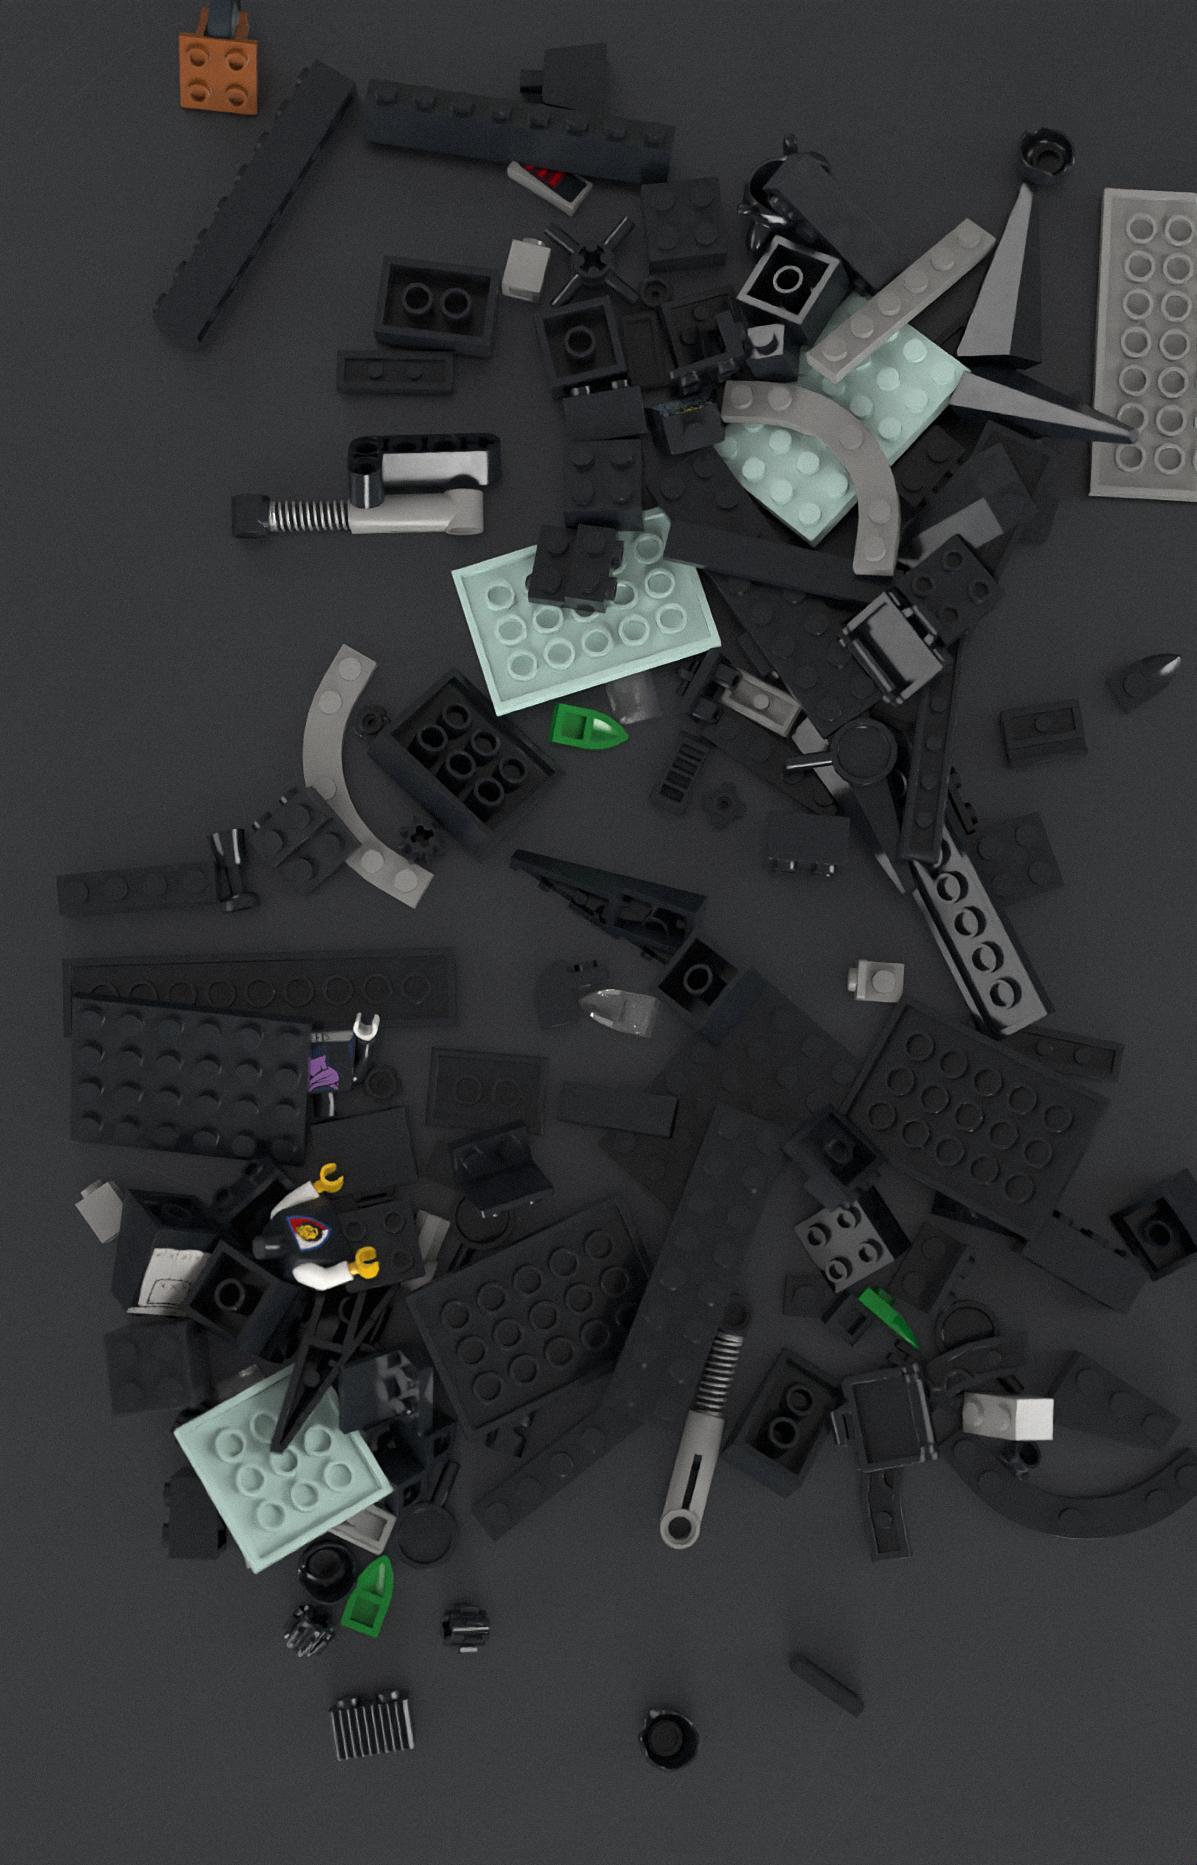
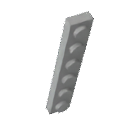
[807,218,996,384]

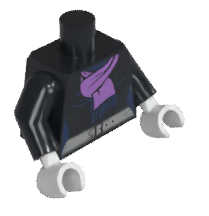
[309,1013,380,1117]

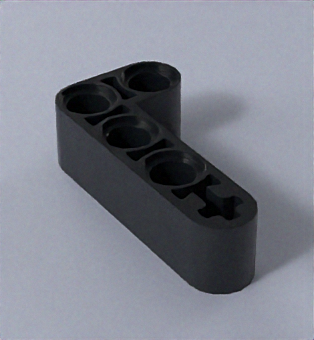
[347,433,502,509]

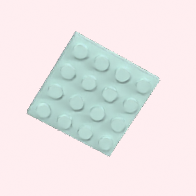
[174,1363,394,1574]

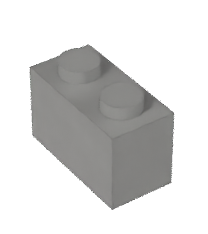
[962,1391,1053,1440]

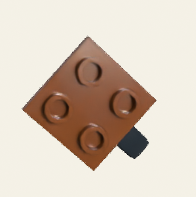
[179,0,258,115]

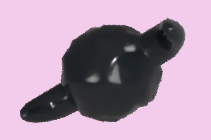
[737,133,832,265]

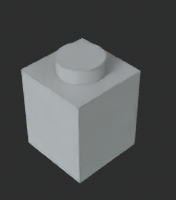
[502,238,551,304]
[76,1180,124,1244]

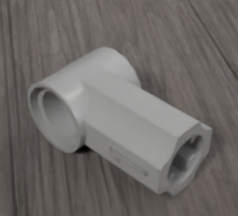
[401,1210,451,1290]

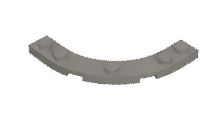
[721,380,901,576]
[302,644,434,909]

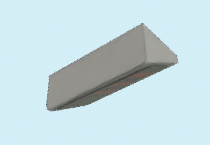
[507,161,593,217]

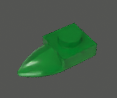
[547,703,629,749]
[856,1285,919,1350]
[340,1555,393,1638]

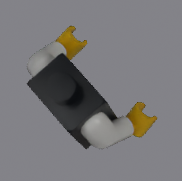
[252,1163,379,1290]

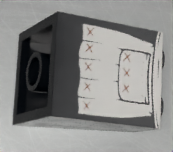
[111,1189,228,1319]

